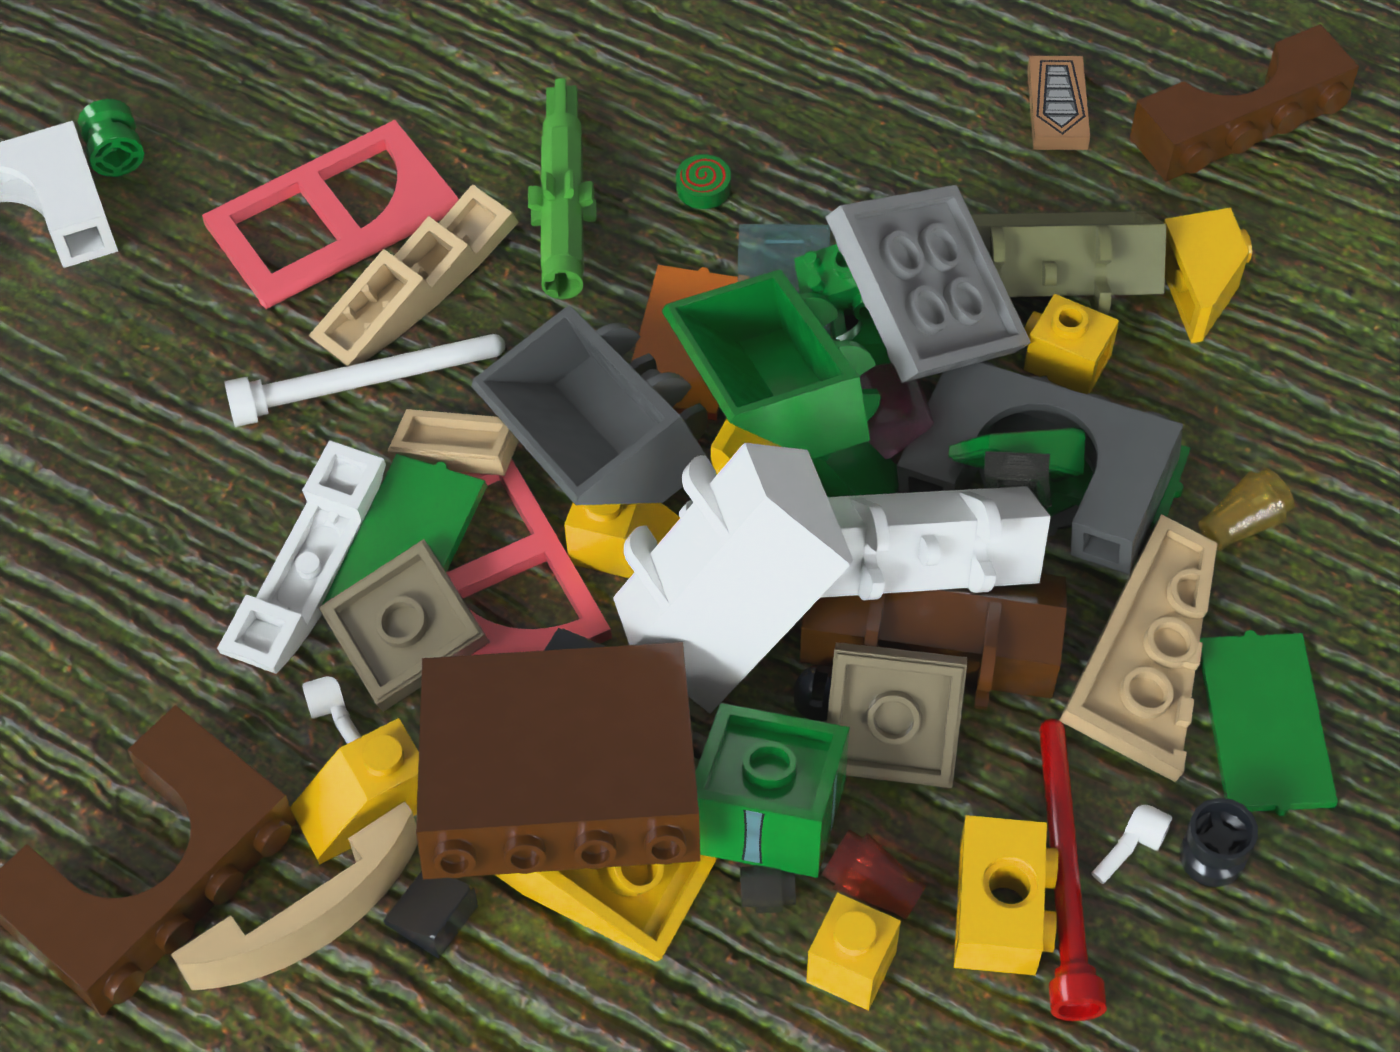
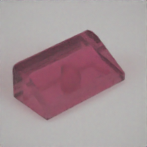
[859,363,934,460]

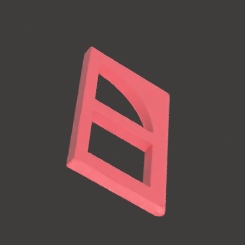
[202,120,459,310]
[446,459,612,655]

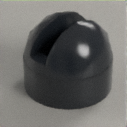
[794,665,833,721]

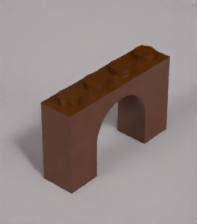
[0,705,297,1016]

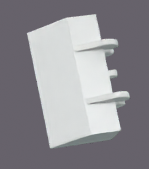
[613,443,853,713]
[820,486,1051,600]

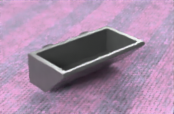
[471,305,711,505]

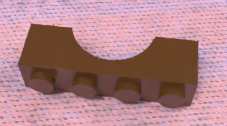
[1129,24,1359,182]

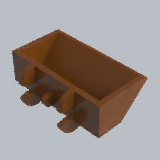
[800,573,1067,710]

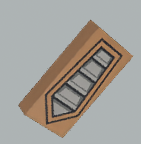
[1027,56,1090,150]

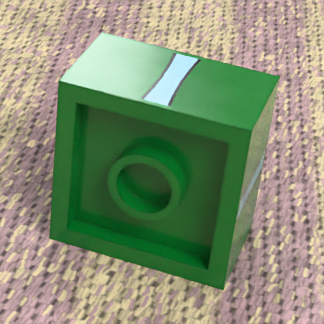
[695,703,850,878]

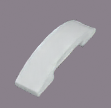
[217,440,386,674]

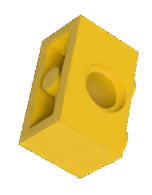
[954,815,1058,976]

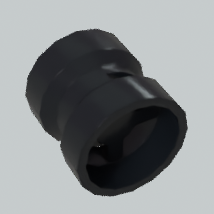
[1180,798,1258,887]

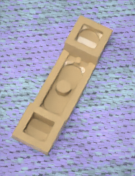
[171,801,418,990]

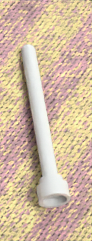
[224,334,505,427]

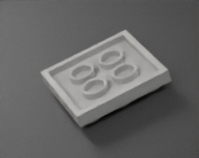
[825,185,1031,383]

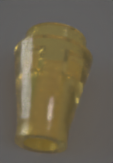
[1198,468,1295,551]

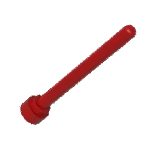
[1039,718,1107,1021]

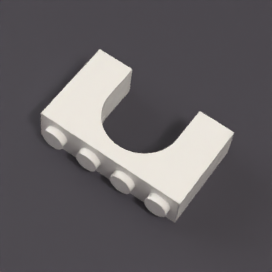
[0,121,118,268]

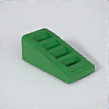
[948,428,1085,484]

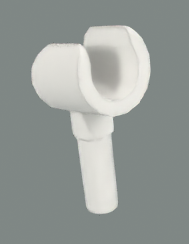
[302,676,362,744]
[1091,805,1172,884]

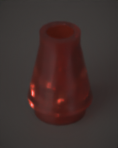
[821,829,927,920]

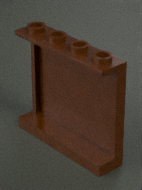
[416,642,701,880]

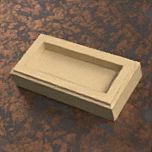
[388,409,519,476]

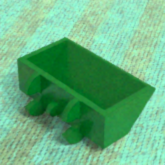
[662,269,881,459]

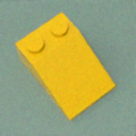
[495,855,717,962]

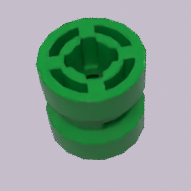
[78,99,145,177]

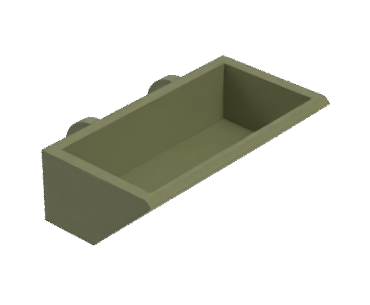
[971,211,1166,315]

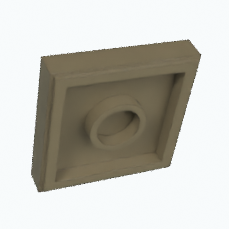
[318,539,490,712]
[827,642,967,788]

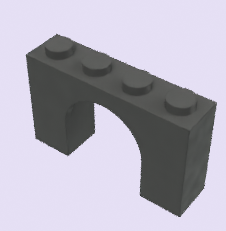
[897,361,1183,574]

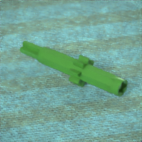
[528,78,596,299]

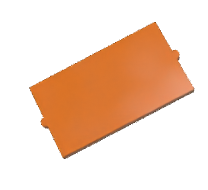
[631,265,748,420]

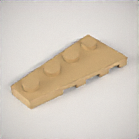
[1059,514,1217,782]

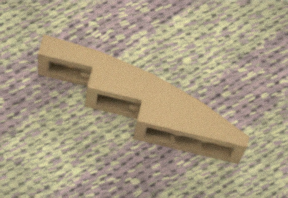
[309,184,519,366]

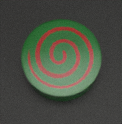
[676,154,731,209]

